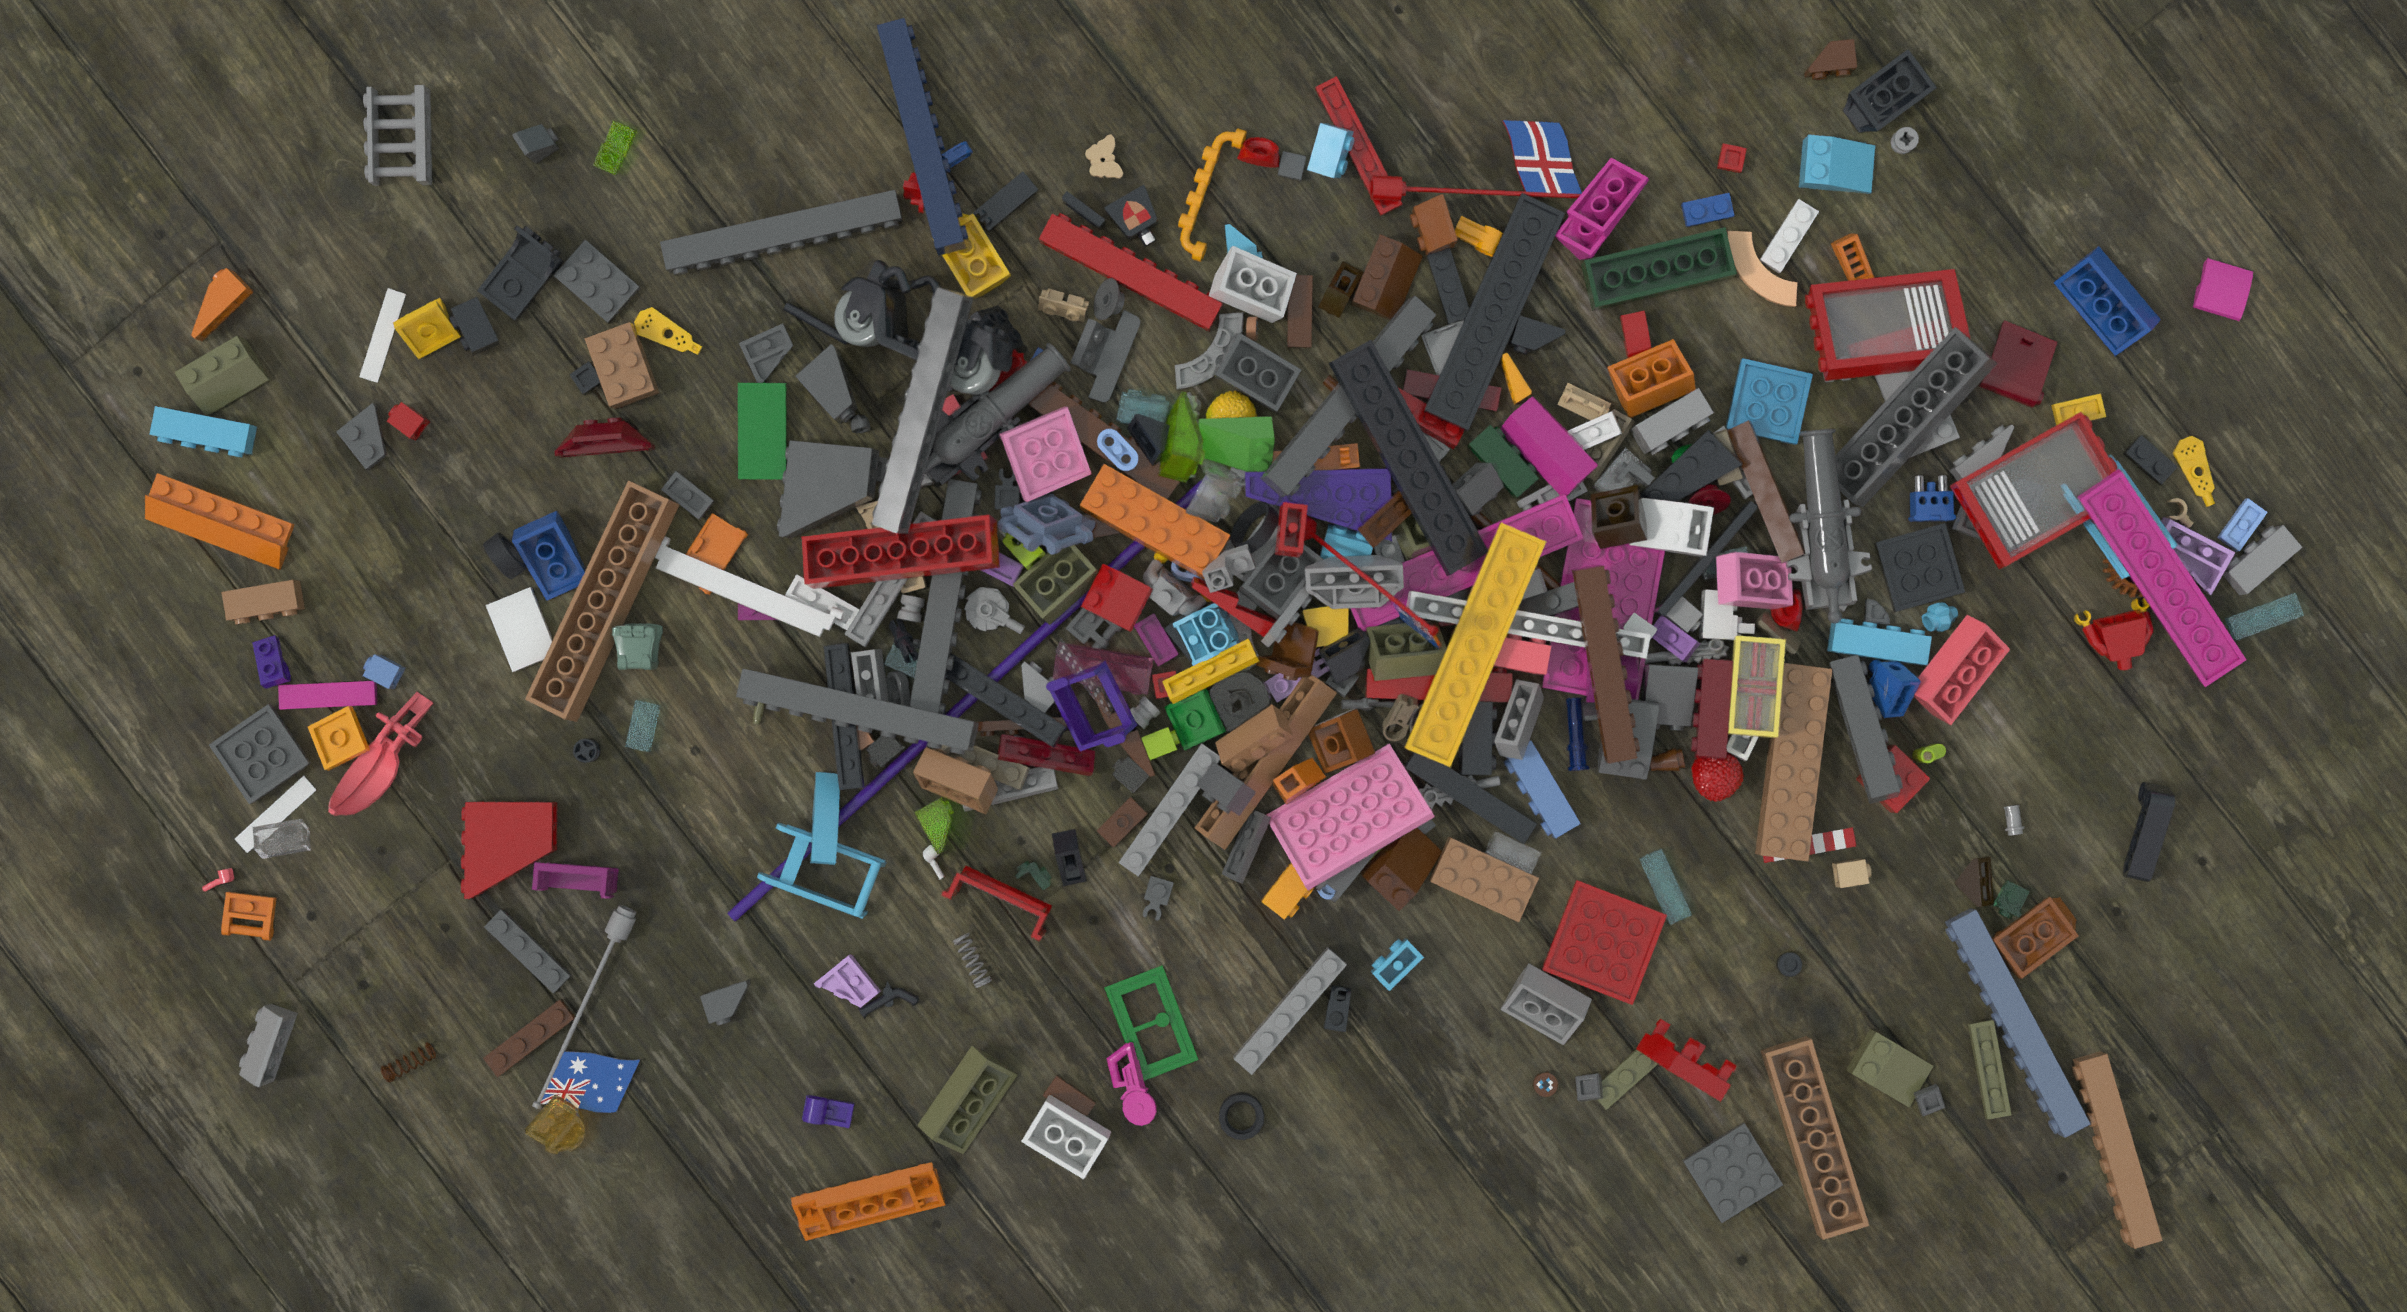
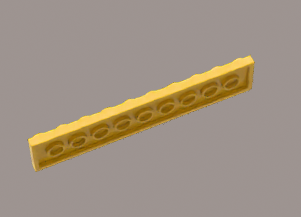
[1404,523,1546,767]

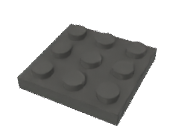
[209,704,312,804]
[1682,1122,1783,1223]

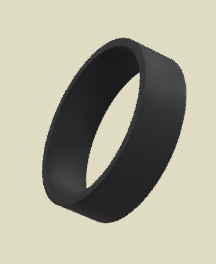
[1230,501,1279,553]

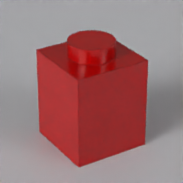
[387,402,430,440]

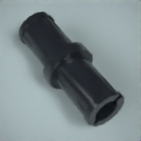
[889,619,919,663]

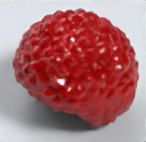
[1691,752,1744,802]

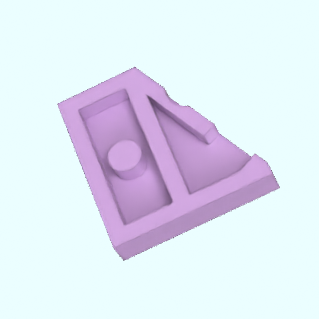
[814,954,881,1008]

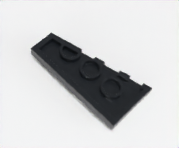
[1640,429,1743,502]

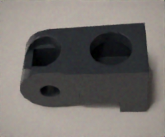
[1323,985,1351,1032]

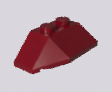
[554,418,655,458]

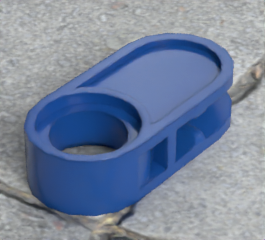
[942,141,973,168]

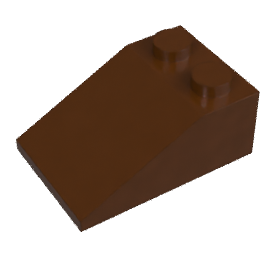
[1360,828,1442,911]

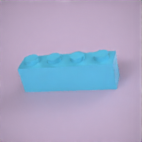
[149,406,257,458]
[1827,619,1932,666]

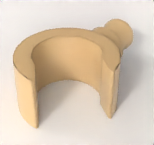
[2165,498,2194,528]

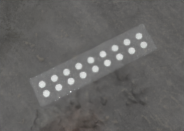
[1055,638,1114,718]

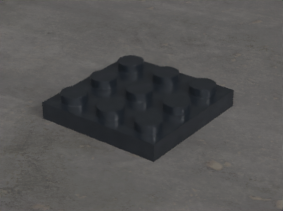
[1874,523,1965,612]

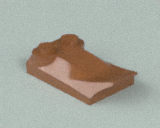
[1992,897,2079,979]

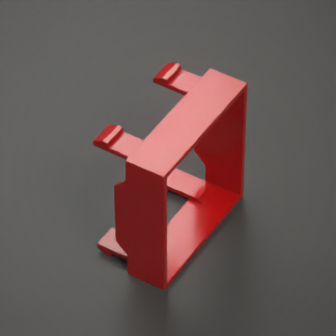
[1636,1019,1737,1102]

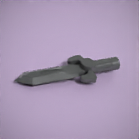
[1341,698,1421,710]

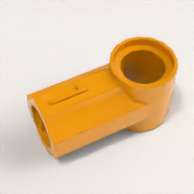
[1455,216,1503,257]

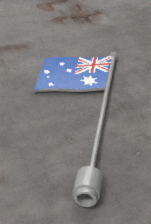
[532,905,640,1113]

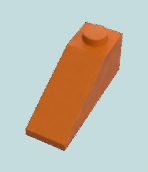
[191,268,254,341]

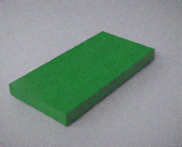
[738,383,787,480]

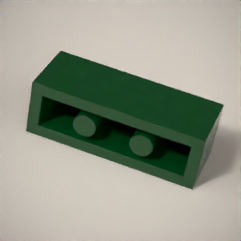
[1467,425,1539,499]

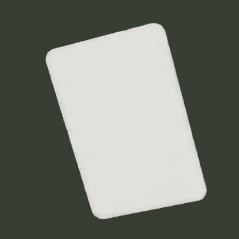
[1623,613,1657,640]

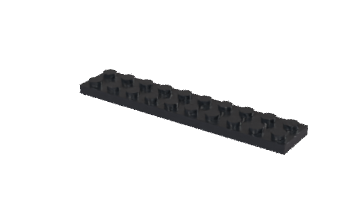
[1424,193,1565,431]
[1329,340,1488,576]

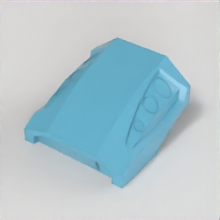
[1173,603,1240,666]

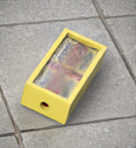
[1728,636,1786,738]

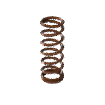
[380,1042,436,1083]

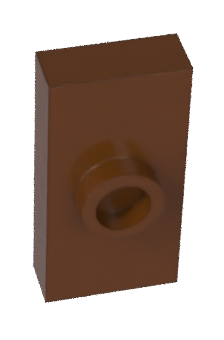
[1097,797,1148,848]

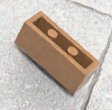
[222,580,305,625]
[1215,705,1293,774]

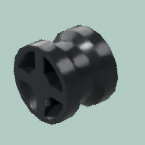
[573,738,601,763]

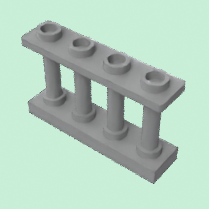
[363,85,432,186]

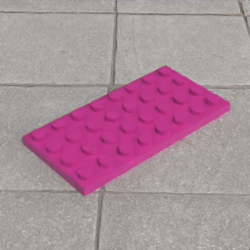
[1542,498,1665,700]

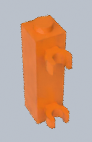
[1272,443,1360,470]

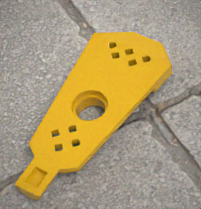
[634,307,702,355]
[2173,436,2215,507]

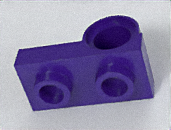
[252,635,291,689]
[802,1095,855,1128]

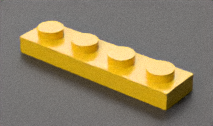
[1162,638,1259,704]

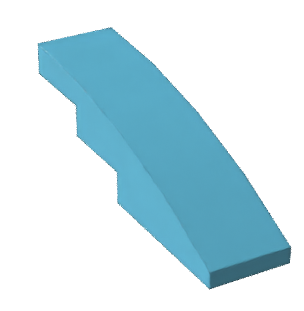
[811,772,840,865]

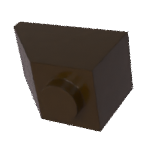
[1318,261,1364,318]

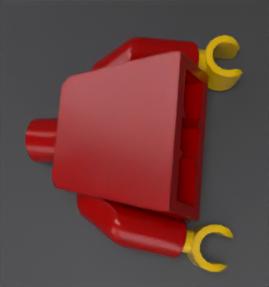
[2074,598,2154,670]

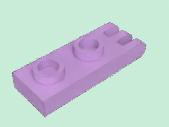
[1264,648,1328,702]

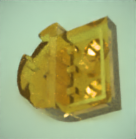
[525,1094,585,1154]

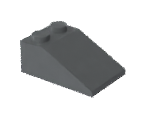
[1598,699,1659,779]

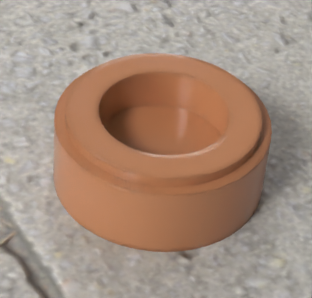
[1246,317,1258,341]

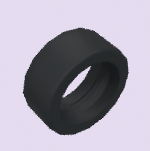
[483,532,527,579]
[1219,1092,1264,1140]

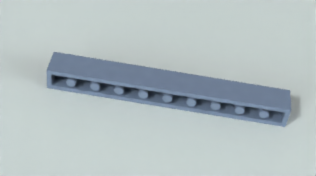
[1945,908,2090,1138]

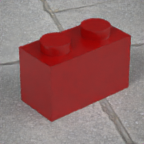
[1275,502,1308,558]

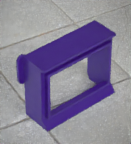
[1046,661,1137,751]

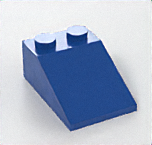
[512,511,586,600]

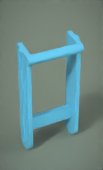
[2060,454,2177,579]
[757,823,887,919]

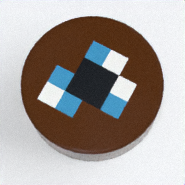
[1533,1072,1558,1097]

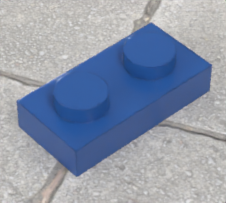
[1681,193,1734,228]

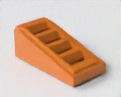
[1831,233,1875,281]

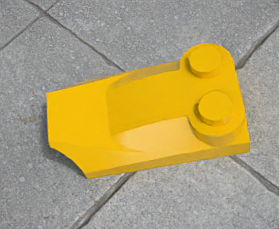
[932,213,1011,299]

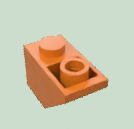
[1273,758,1326,805]

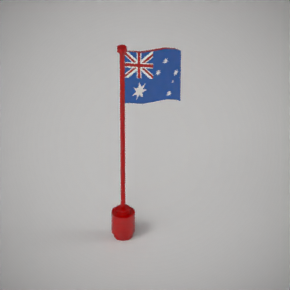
[1304,515,1441,649]

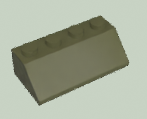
[917,1046,1017,1154]

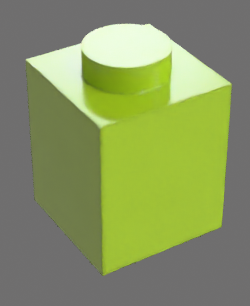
[1142,727,1180,760]

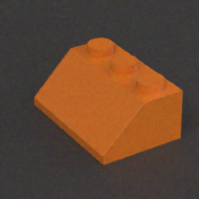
[1607,339,1696,418]

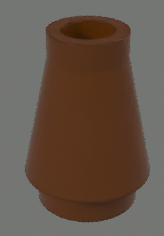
[1650,748,1685,771]

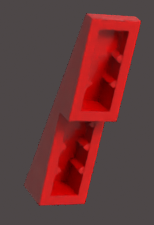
[1191,576,1277,637]

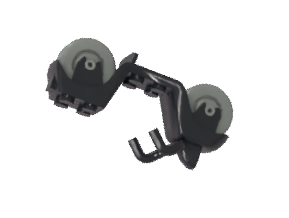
[834,260,1012,394]

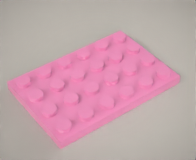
[1267,744,1434,890]

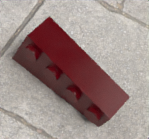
[1691,659,1733,760]

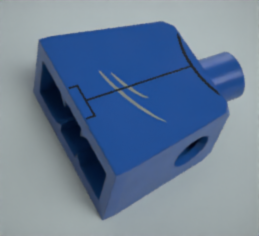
[1868,659,1921,718]

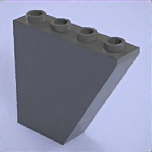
[777,441,880,539]

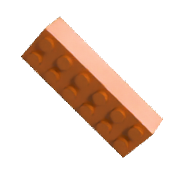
[1080,464,1230,580]

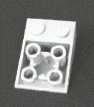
[1629,498,1714,557]

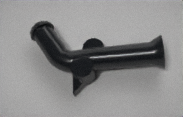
[858,981,919,1019]

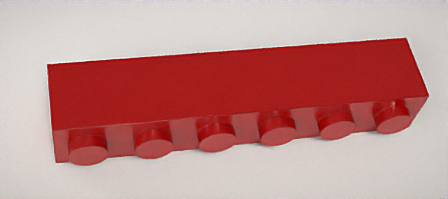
[1365,668,1512,702]

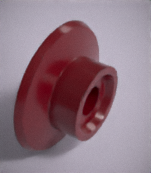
[1688,484,1731,515]

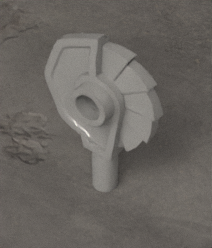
[964,587,1025,634]

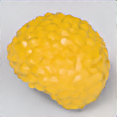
[1206,390,1257,419]

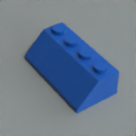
[2054,246,2161,356]

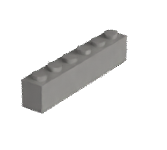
[1119,744,1220,876]
[1233,947,1347,1075]

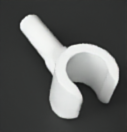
[923,845,945,879]

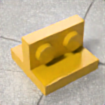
[393,298,461,359]

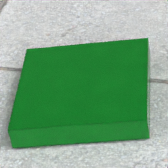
[1164,688,1226,750]

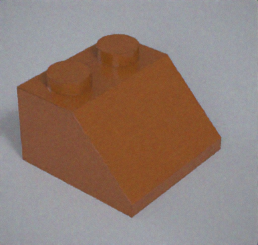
[1410,194,1458,256]
[1308,709,1375,774]

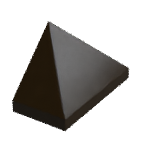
[1955,856,1994,907]

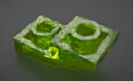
[593,120,637,175]

